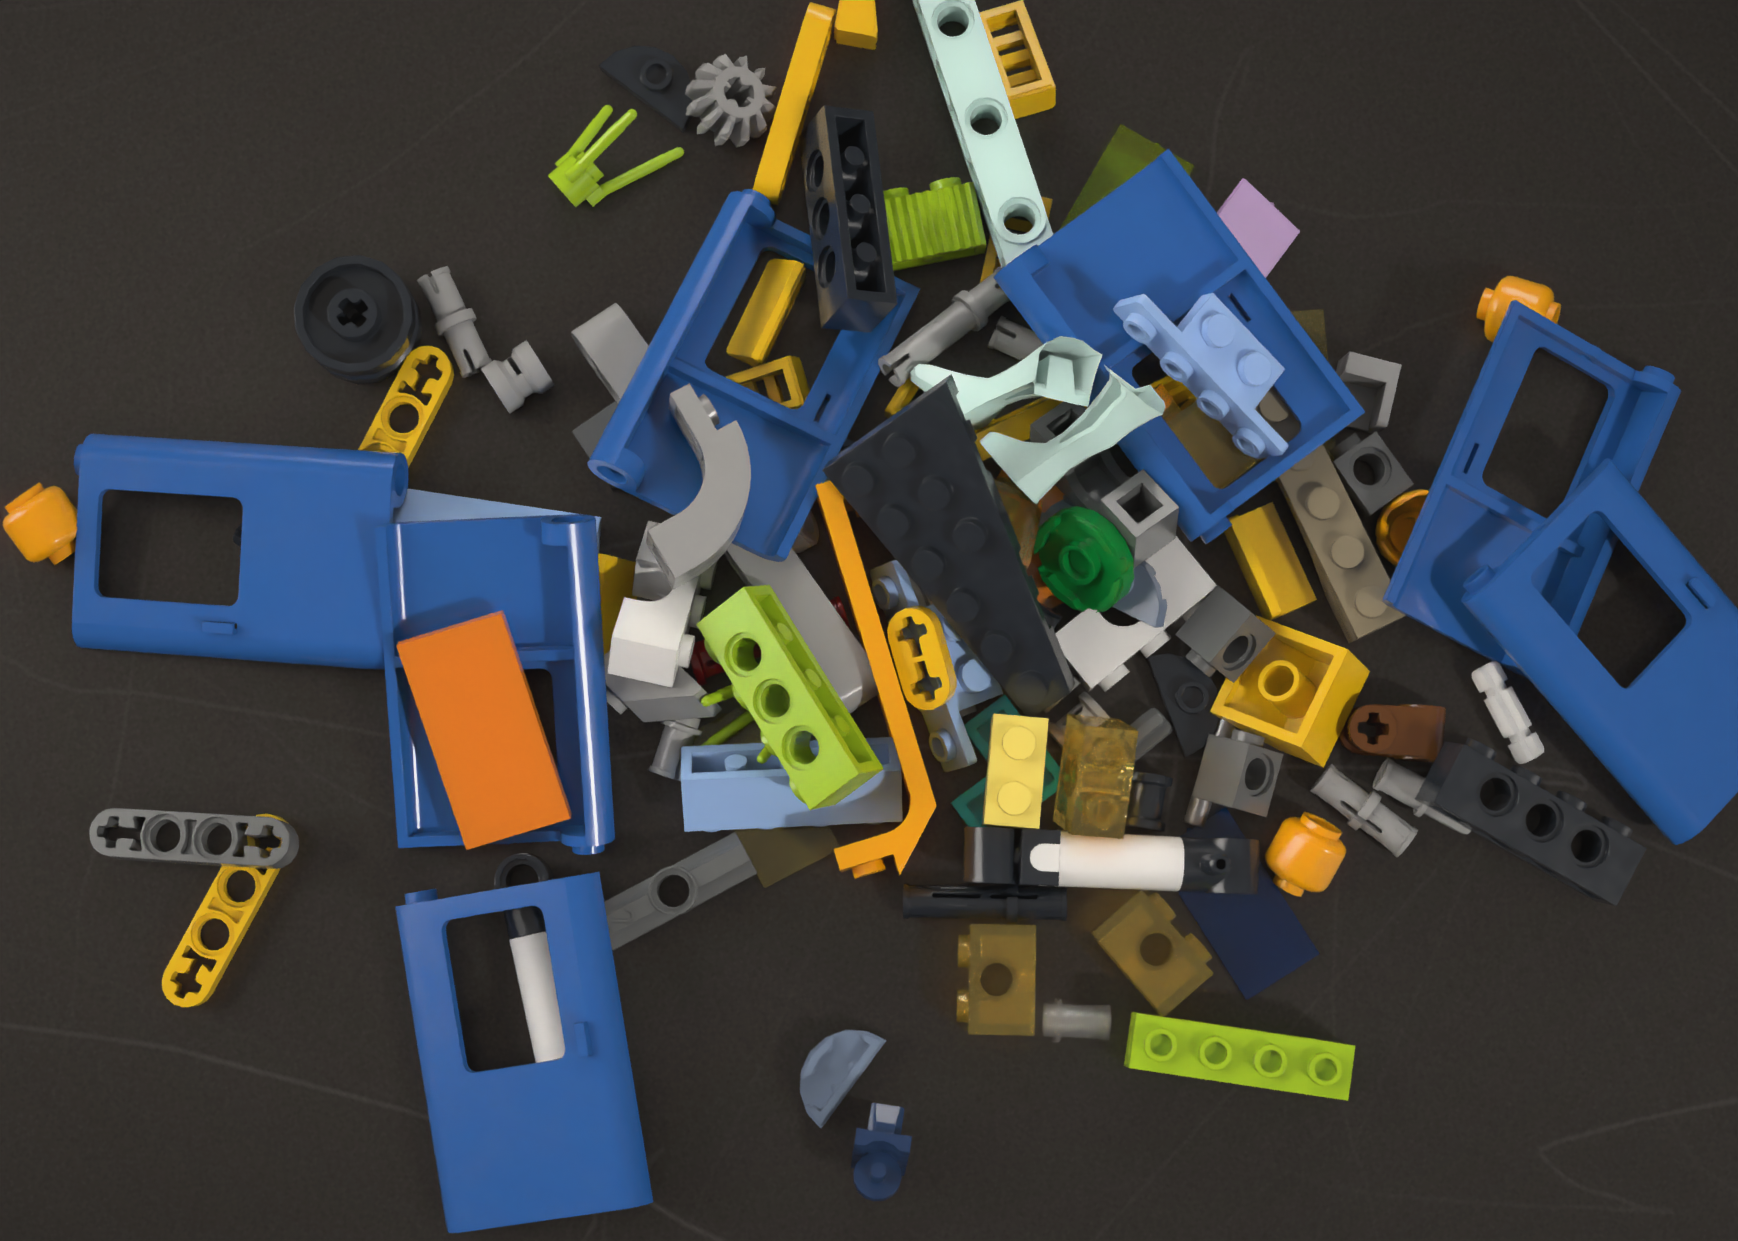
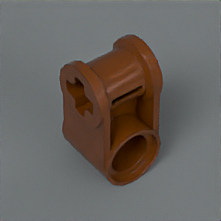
[1338,704,1446,762]

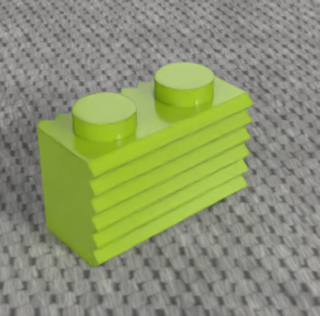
[883,177,987,271]

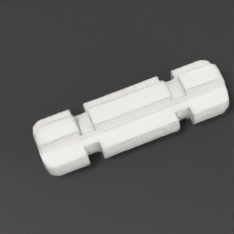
[1472,661,1544,764]

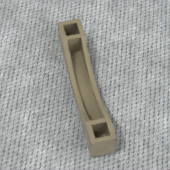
[1255,387,1406,643]

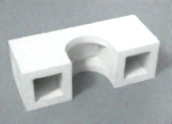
[608,521,717,688]
[1055,536,1217,692]

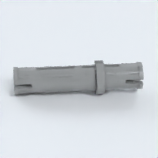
[878,266,1010,387]

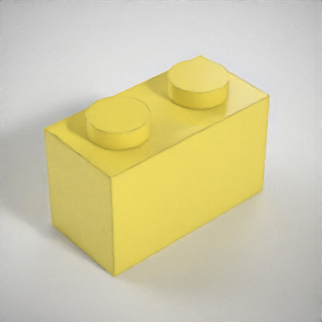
[982,713,1049,829]

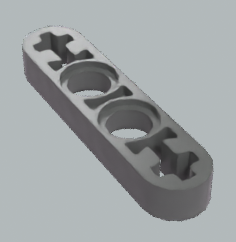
[89,808,299,869]

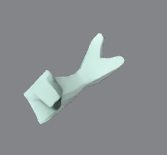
[910,336,1102,430]
[979,365,1165,504]

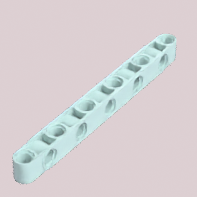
[912,0,1053,268]

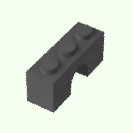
[1030,401,1179,568]

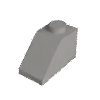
[604,650,722,722]

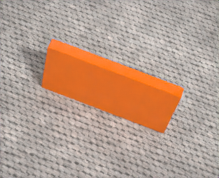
[396,610,572,850]

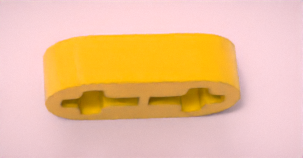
[887,606,957,710]

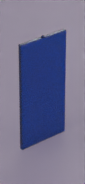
[1177,807,1319,1000]

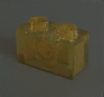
[1053,714,1139,839]
[1089,890,1214,1017]
[957,924,1036,1036]

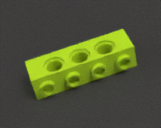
[696,585,884,810]
[1124,1012,1355,1101]

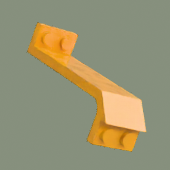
[815,481,937,879]

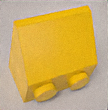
[1210,615,1370,768]

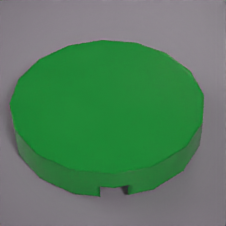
[1033,506,1134,613]

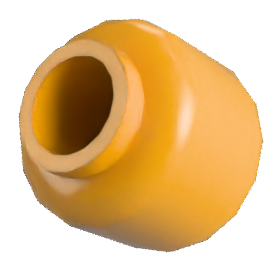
[1476,276,1561,342]
[3,482,77,565]
[1265,812,1346,897]

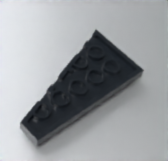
[822,374,1075,717]

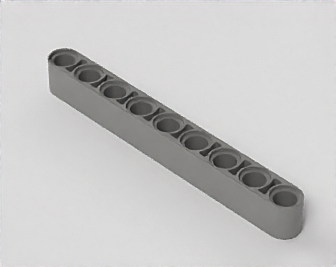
[571,303,879,713]

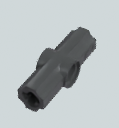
[604,831,758,951]

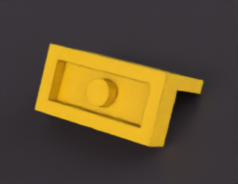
[1224,502,1317,621]

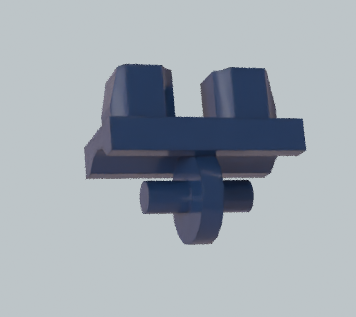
[850,1103,912,1201]

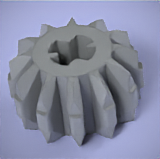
[685,54,777,148]

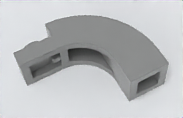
[646,383,751,590]

